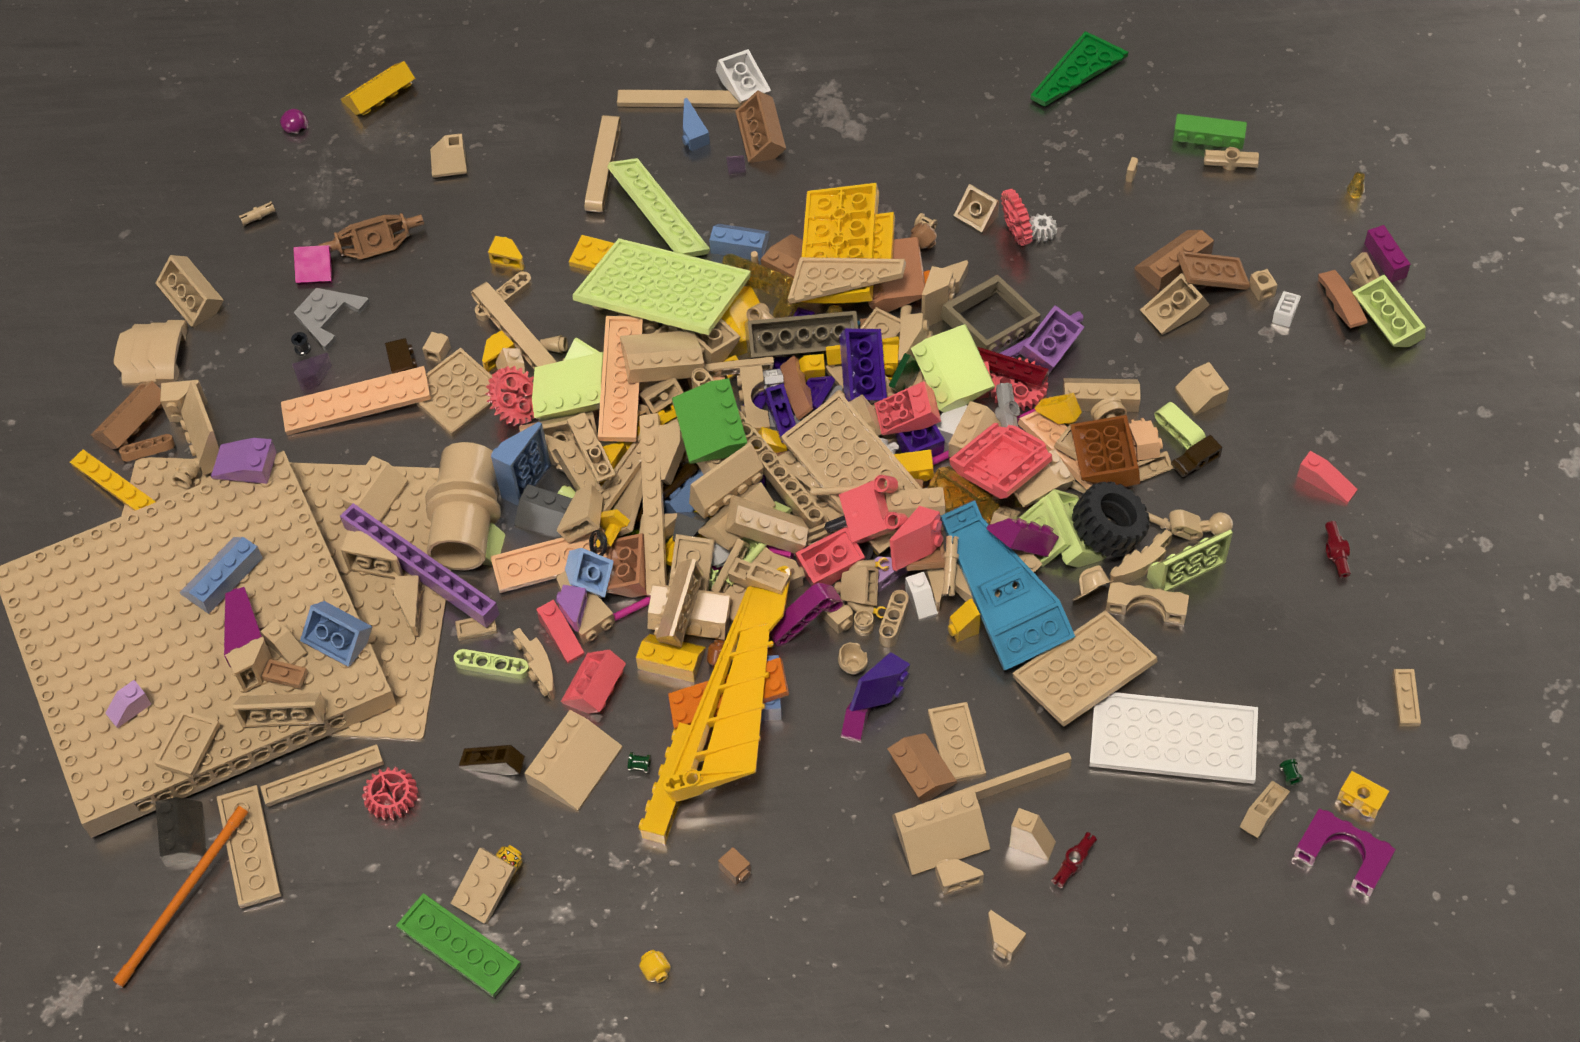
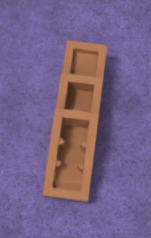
[1318,270,1367,328]
[780,356,813,420]

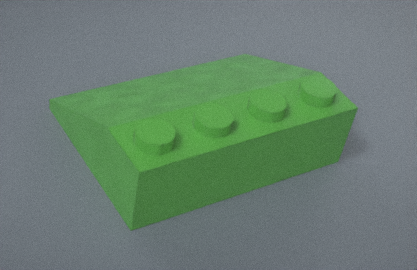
[672,378,747,464]

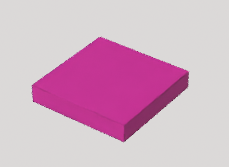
[293,245,332,283]

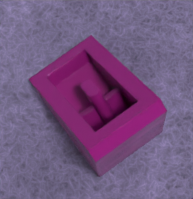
[841,701,871,742]

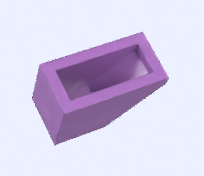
[556,585,588,632]

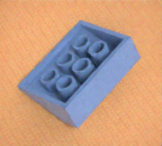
[491,422,551,506]

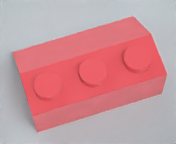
[561,649,626,714]

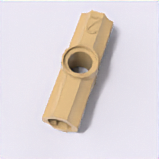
[1204,147,1259,171]

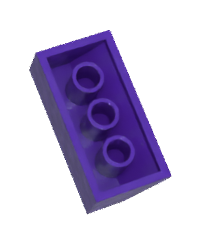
[839,328,887,405]

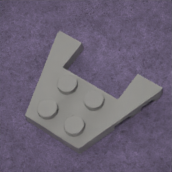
[294,288,370,351]

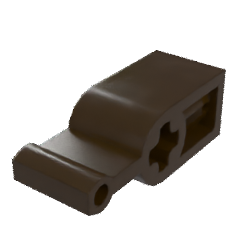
[1171,434,1223,477]

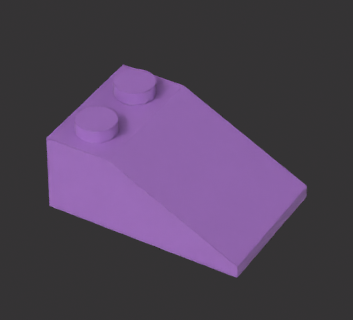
[211,438,276,484]

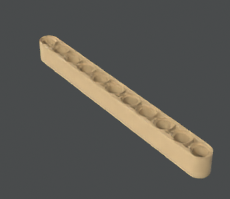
[692,368,823,529]

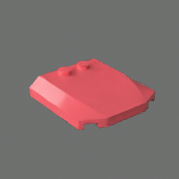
[949,423,1052,499]

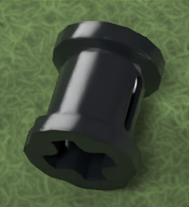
[291,332,311,356]

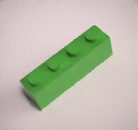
[1173,113,1247,150]

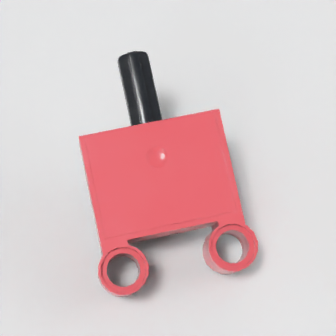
[824,475,908,543]

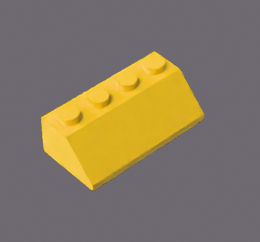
[341,61,415,116]

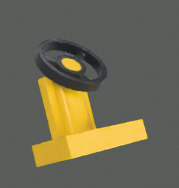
[589,509,630,556]

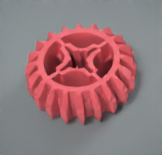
[362,766,418,821]

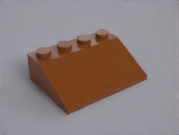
[1070,415,1140,487]

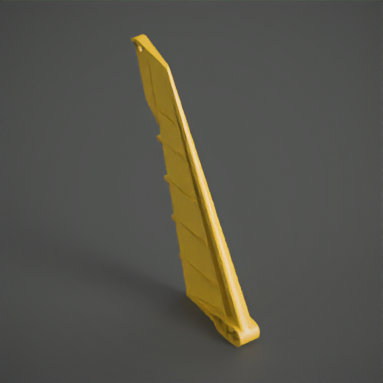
[663,566,791,801]

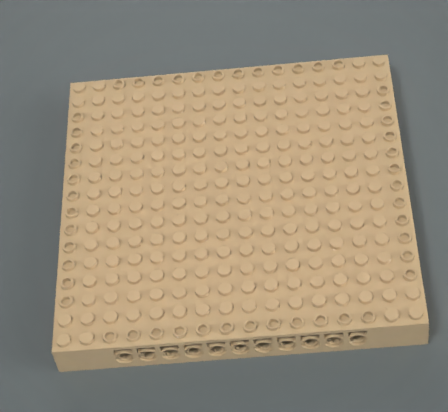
[0,451,397,838]

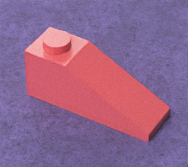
[1297,451,1358,504]
[536,600,584,664]

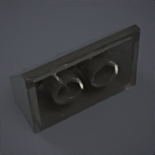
[155,797,207,867]

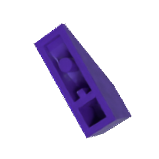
[763,383,796,443]

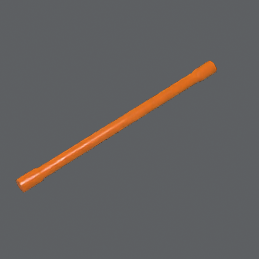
[113,806,248,987]

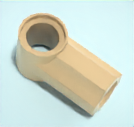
[746,303,774,321]

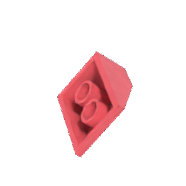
[890,506,943,571]
[795,527,865,586]

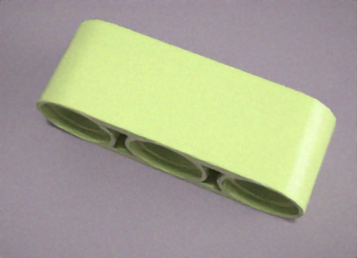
[1154,402,1206,449]

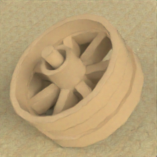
[1090,397,1127,420]

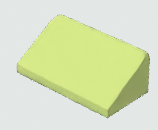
[483,523,505,566]

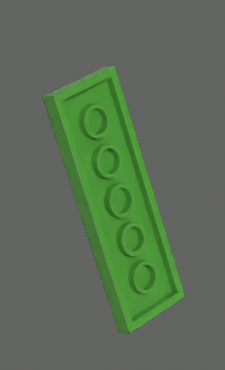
[396,893,521,998]

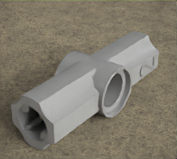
[995,382,1020,427]

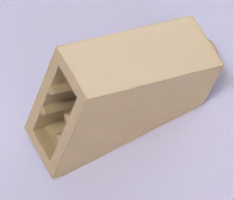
[557,484,603,543]
[1009,808,1056,861]

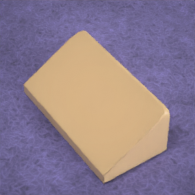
[1137,451,1174,481]

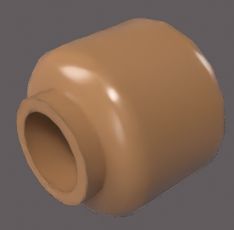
[910,222,937,249]

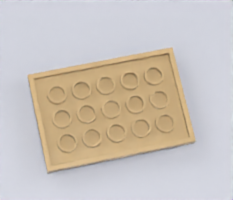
[1012,610,1158,727]

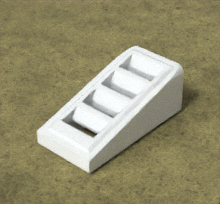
[1272,291,1301,327]

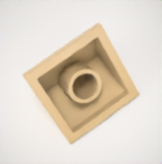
[954,184,999,232]

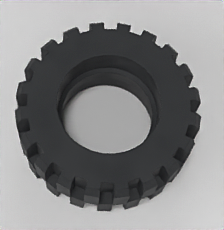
[1072,482,1150,557]

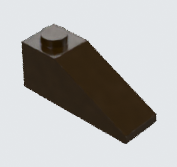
[459,745,525,775]

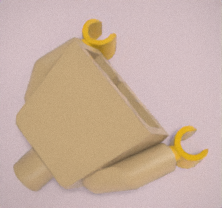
[834,557,889,618]

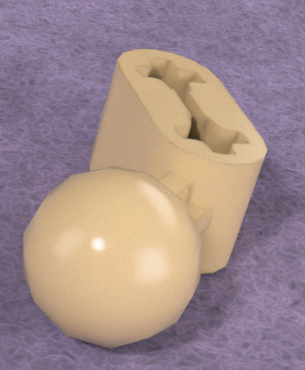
[1169,510,1233,540]

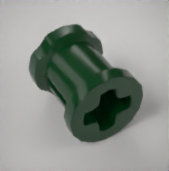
[628,752,651,773]
[1279,759,1303,786]

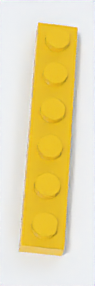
[70,449,156,511]

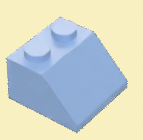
[565,548,614,598]

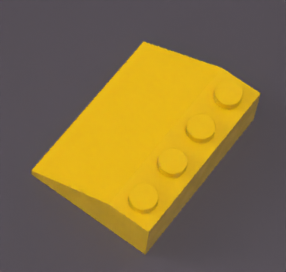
[721,286,760,358]

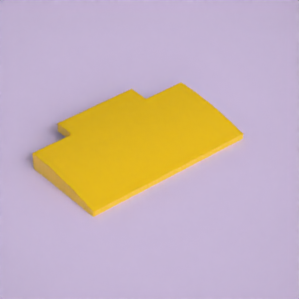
[800,183,895,303]

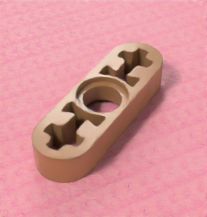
[119,434,175,462]

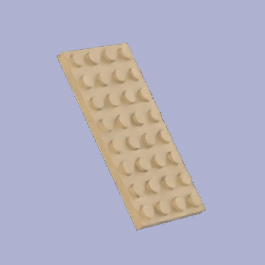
[780,391,922,555]

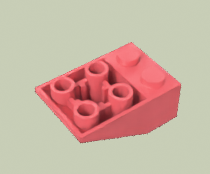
[874,381,941,435]

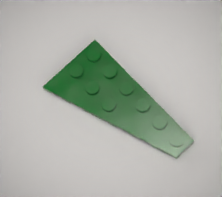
[1030,31,1129,106]

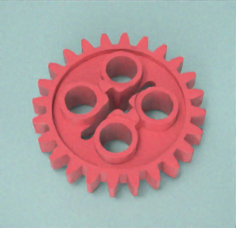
[1001,188,1033,246]
[990,357,1048,411]
[485,366,534,426]

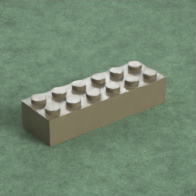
[744,311,858,359]

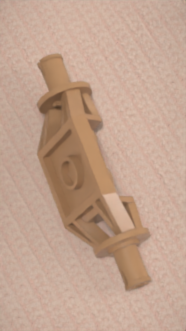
[319,213,424,259]

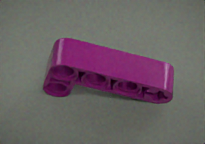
[769,583,843,646]

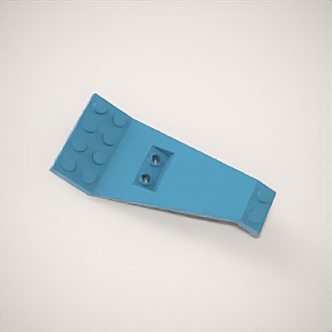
[940,500,1075,670]

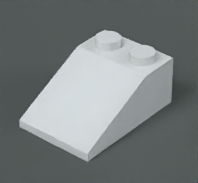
[716,49,771,103]

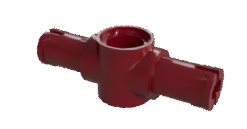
[1325,521,1351,578]
[1051,832,1097,888]

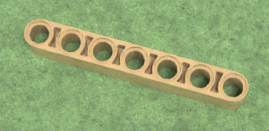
[585,115,621,212]
[471,282,556,370]

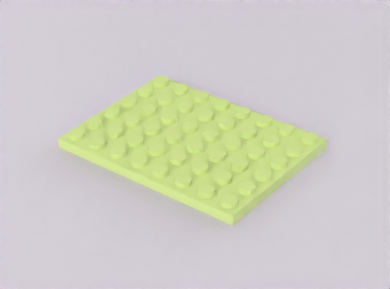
[573,238,751,335]

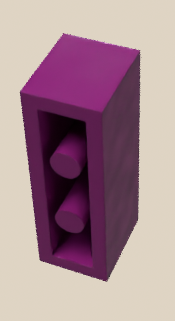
[1364,225,1411,283]

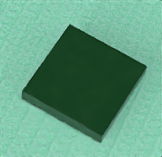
[889,353,920,393]

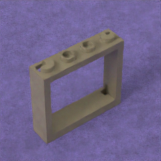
[941,275,1041,352]

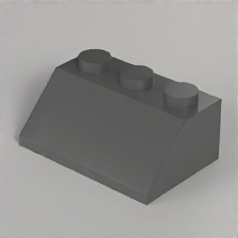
[514,484,573,539]

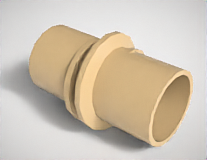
[425,442,501,570]

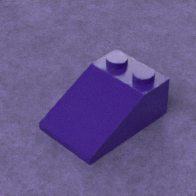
[894,424,945,457]
[849,652,910,711]

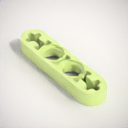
[454,649,529,679]

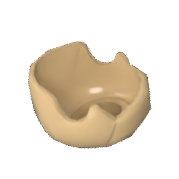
[838,642,868,674]

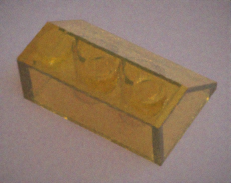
[928,466,993,515]

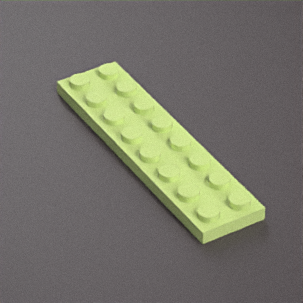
[607,158,710,257]

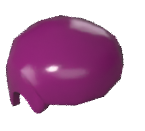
[280,109,309,133]

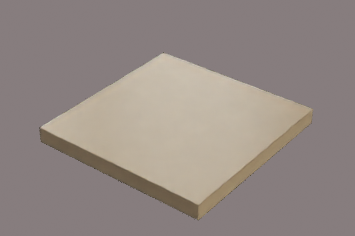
[416,348,492,437]

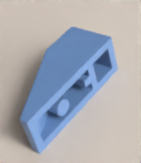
[682,98,710,151]

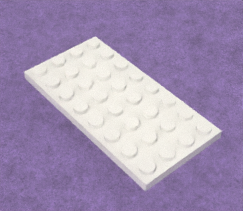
[1089,692,1258,784]

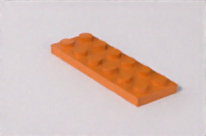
[668,657,789,729]

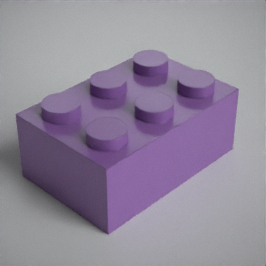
[1019,305,1084,374]

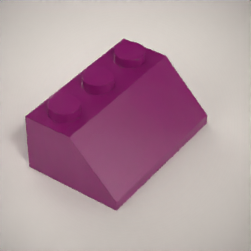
[986,518,1059,557]

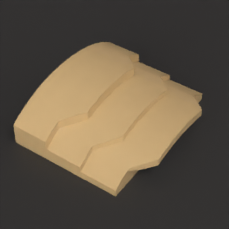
[114,320,188,385]

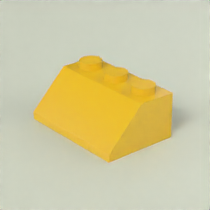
[636,634,706,682]

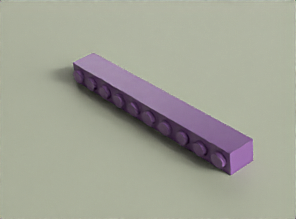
[340,503,499,628]

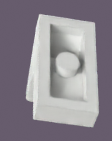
[762,369,784,390]

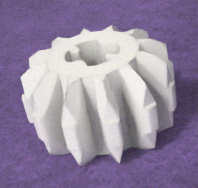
[1029,213,1057,243]

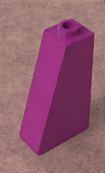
[224,587,263,667]

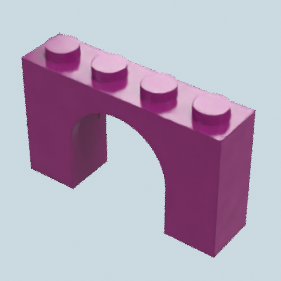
[1294,808,1396,897]

